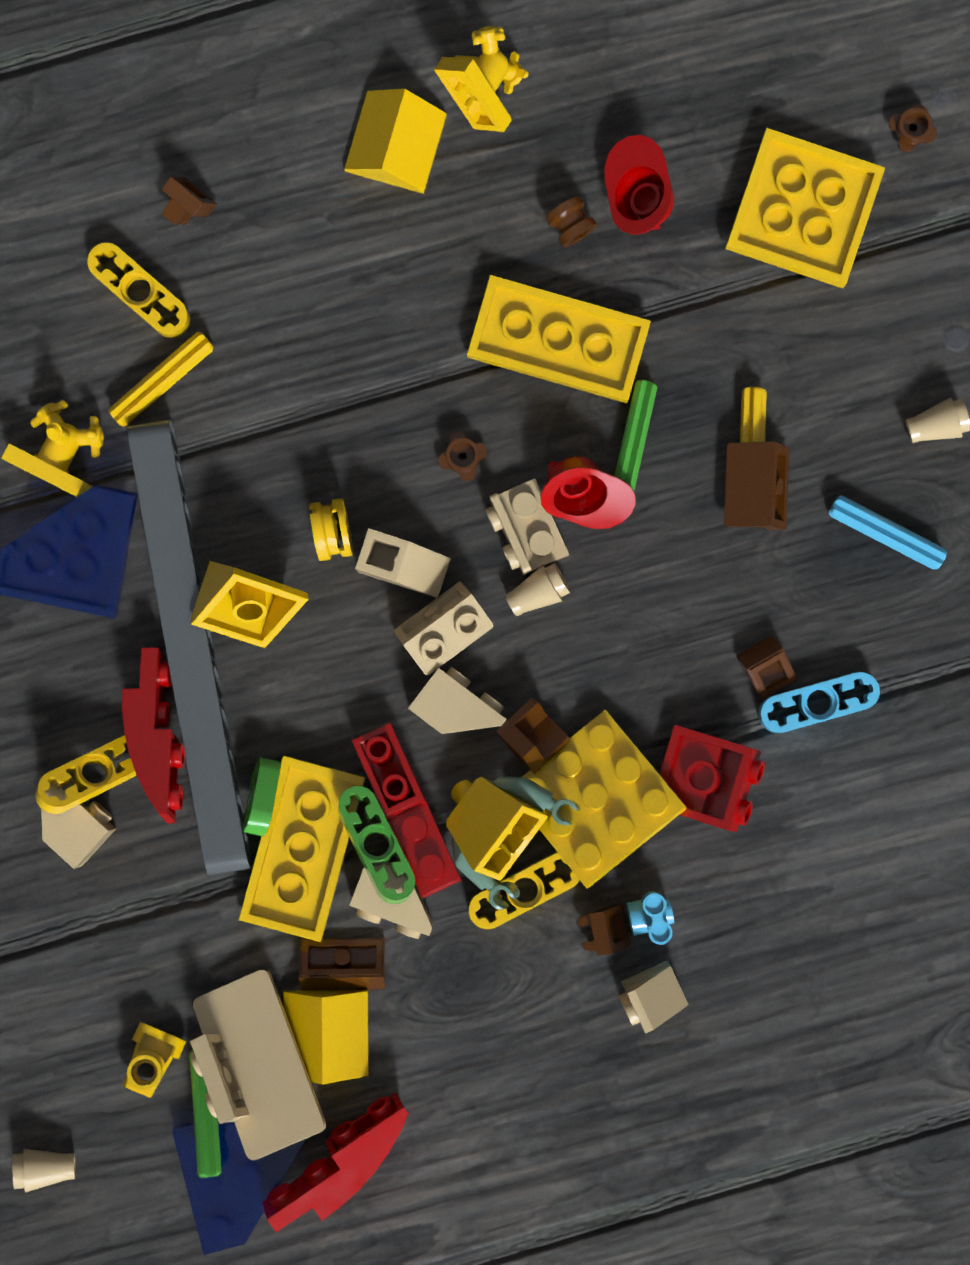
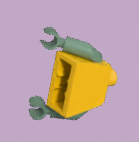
[446,776,581,910]

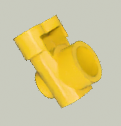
[122,1022,187,1098]

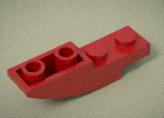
[122,648,185,823]
[352,723,462,898]
[262,1093,409,1233]

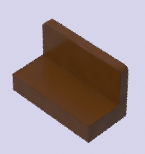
[724,442,789,531]

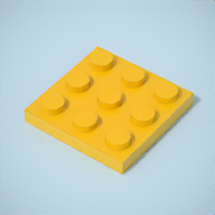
[725,128,885,289]
[522,710,686,889]

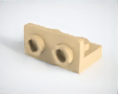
[485,478,569,576]
[393,581,493,675]

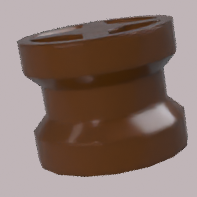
[545,196,598,248]

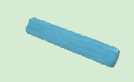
[829,496,947,569]

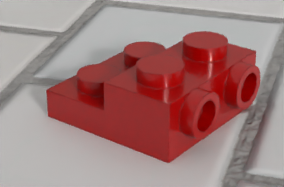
[659,725,765,832]

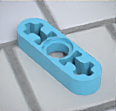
[758,672,880,733]

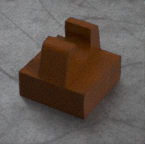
[162,176,217,226]
[578,904,631,956]

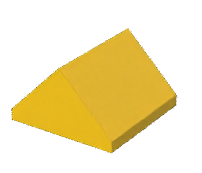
[344,89,447,194]
[191,561,309,648]
[283,990,369,1085]

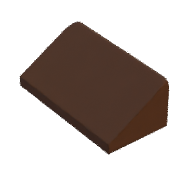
[299,938,385,990]

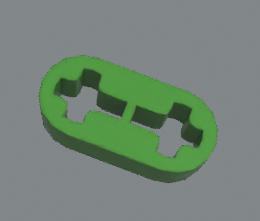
[242,756,281,837]

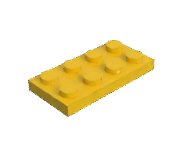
[467,275,651,403]
[239,756,366,942]

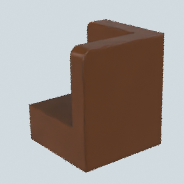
[496,698,570,774]

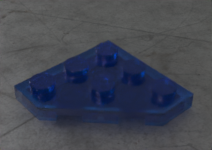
[0,485,138,618]
[172,1121,305,1255]

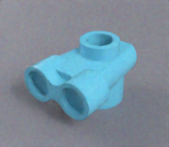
[626,891,674,945]

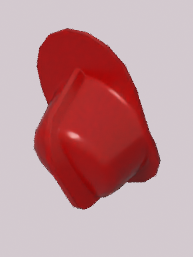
[604,135,675,235]
[540,456,636,529]

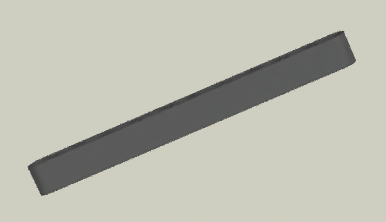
[127,419,252,876]

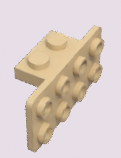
[190,970,326,1160]

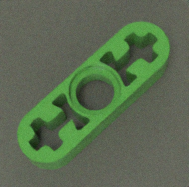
[338,786,415,904]

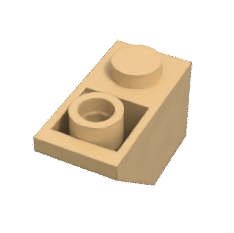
[355,528,451,598]
[408,667,506,734]
[41,778,117,869]
[349,854,433,939]
[618,960,689,1034]

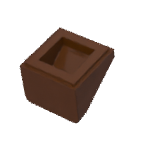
[737,637,798,700]

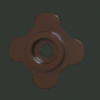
[888,104,937,152]
[438,432,487,481]

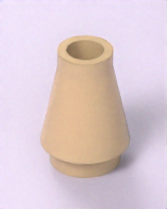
[905,397,970,444]
[505,563,571,616]
[12,1149,76,1193]

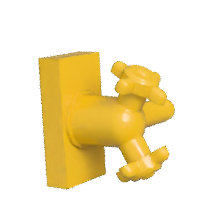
[434,26,529,132]
[1,400,104,501]

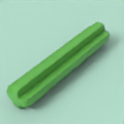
[614,380,658,491]
[189,1050,222,1178]

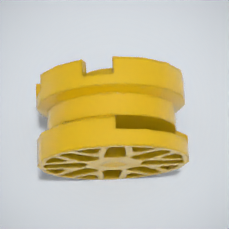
[309,498,353,561]

